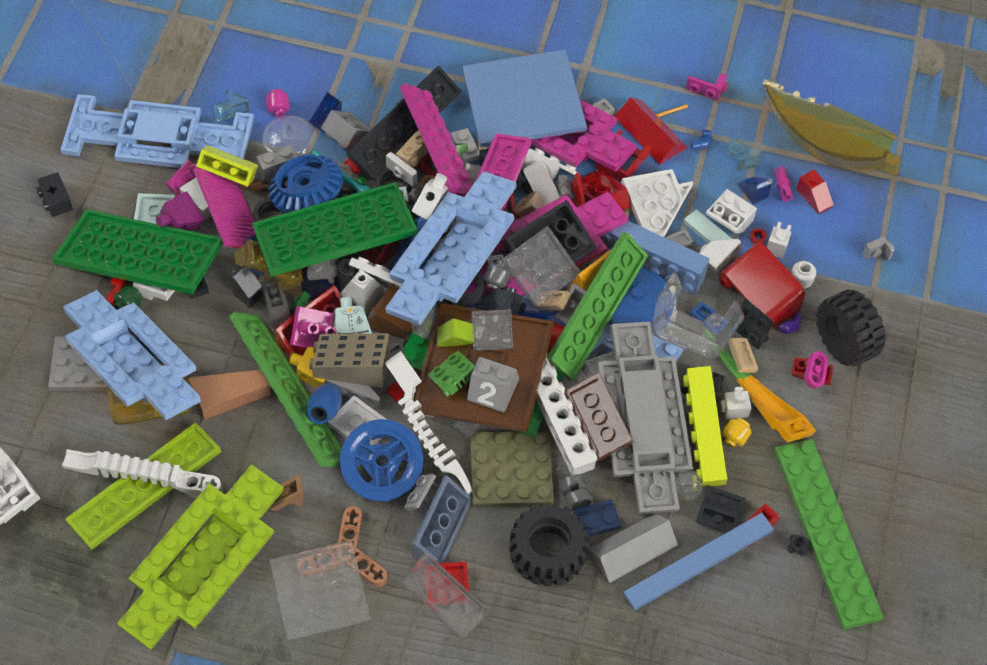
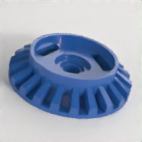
[268,154,343,213]
[340,419,423,502]

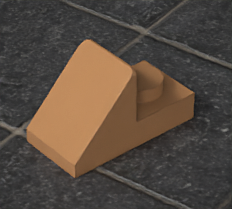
[270,475,304,511]

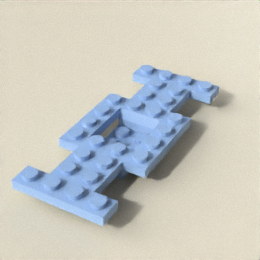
[61,94,254,168]

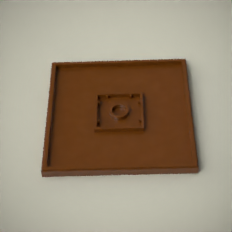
[414,303,554,433]

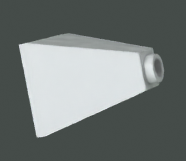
[340,269,387,319]

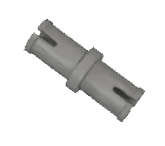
[557,175,573,201]

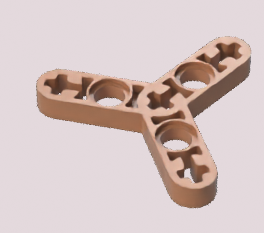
[297,506,387,588]

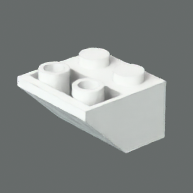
[706,189,757,233]

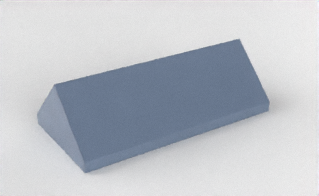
[412,476,472,564]

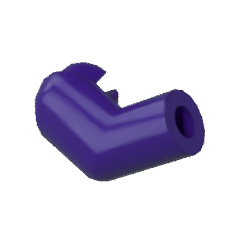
[779,313,802,334]

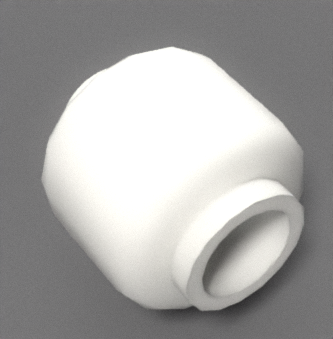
[791,261,816,288]

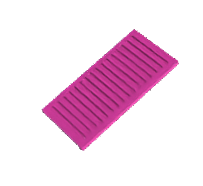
[193,168,256,249]

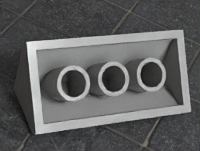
[587,513,678,584]

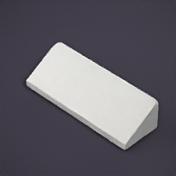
[523,161,561,205]

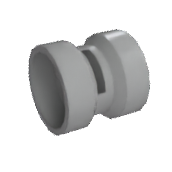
[338,259,357,285]

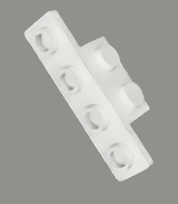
[521,148,577,181]

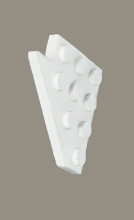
[621,169,693,237]

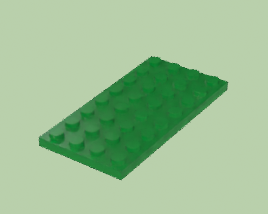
[252,182,418,277]
[52,209,223,294]

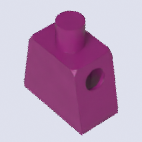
[156,191,205,231]

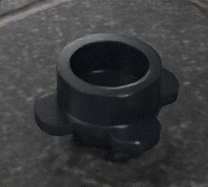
[787,535,809,556]

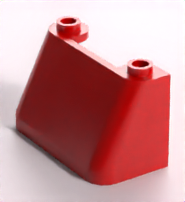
[718,242,805,329]

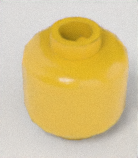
[722,417,752,448]

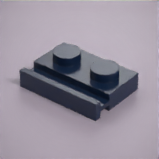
[573,499,622,537]

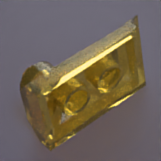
[234,239,303,290]

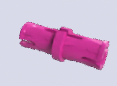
[774,167,793,202]

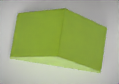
[437,318,477,347]

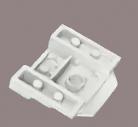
[0,446,41,525]

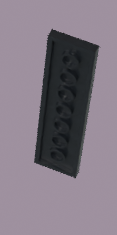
[346,65,462,181]

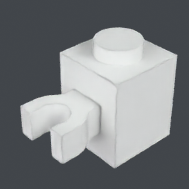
[767,222,791,259]
[720,387,751,419]

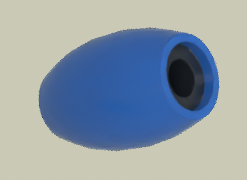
[307,382,342,424]

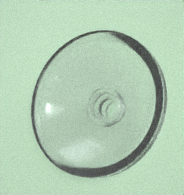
[262,115,316,156]

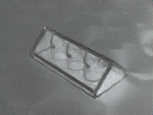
[403,552,486,639]

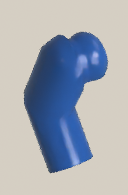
[690,130,713,150]

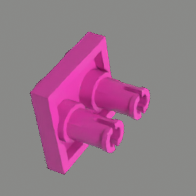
[290,307,337,348]

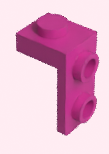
[686,73,728,101]

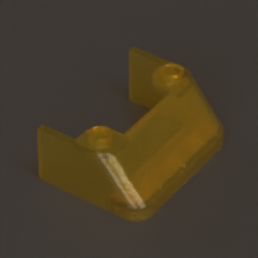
[107,375,192,425]

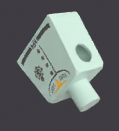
[332,297,372,334]

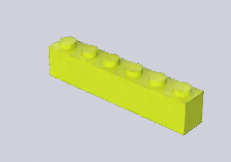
[683,366,727,487]

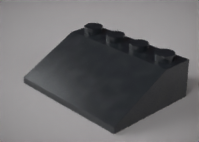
[500,200,597,288]

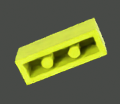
[196,145,258,187]

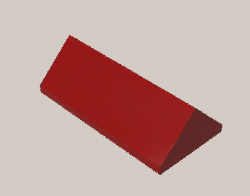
[615,97,687,165]
[274,285,342,358]

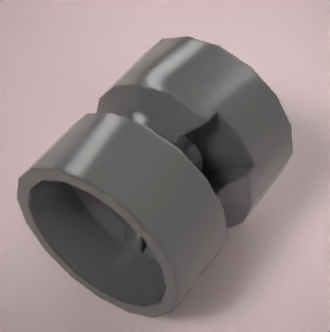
[559,474,593,512]

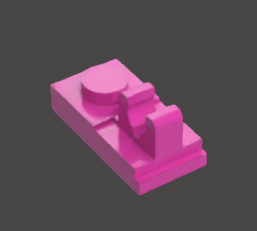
[165,159,201,196]

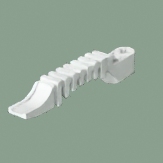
[384,351,472,495]
[62,449,223,498]

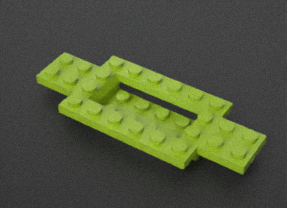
[117,464,284,651]

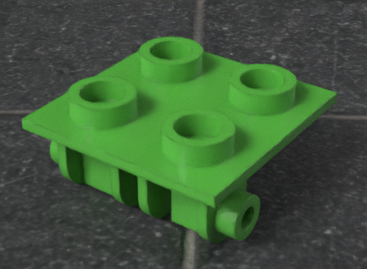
[428,351,475,397]

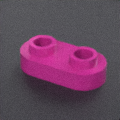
[804,351,828,389]

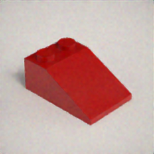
[569,170,630,211]

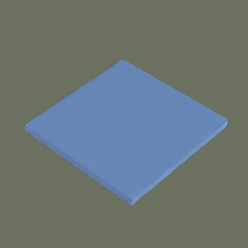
[462,49,587,148]

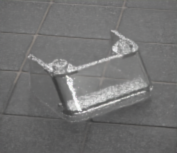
[651,273,744,360]

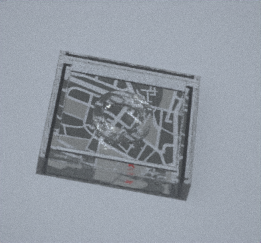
[472,309,513,351]

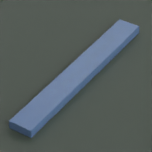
[623,513,773,611]

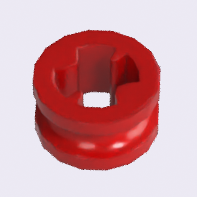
[750,228,767,245]

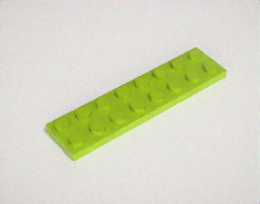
[65,422,221,550]

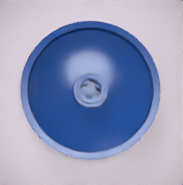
[608,268,674,332]

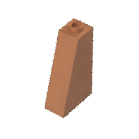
[189,370,271,420]

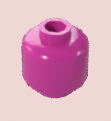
[265,89,290,117]

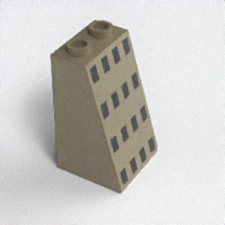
[309,333,390,388]

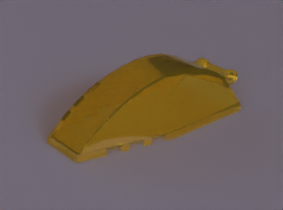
[763,79,901,176]

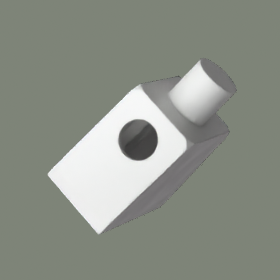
[412,173,448,220]

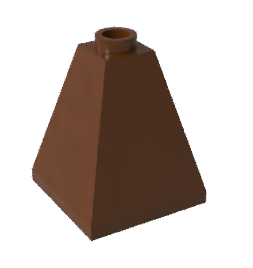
[367,284,422,340]

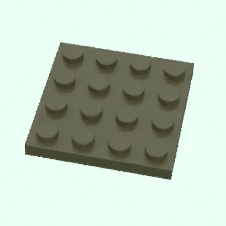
[470,431,554,507]

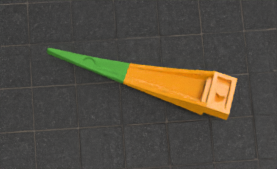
[702,329,816,443]

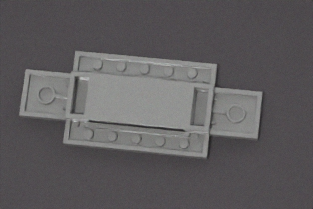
[597,322,693,514]

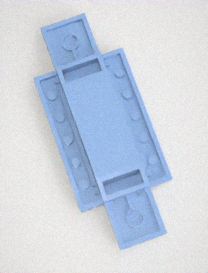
[385,171,516,326]
[63,290,201,420]

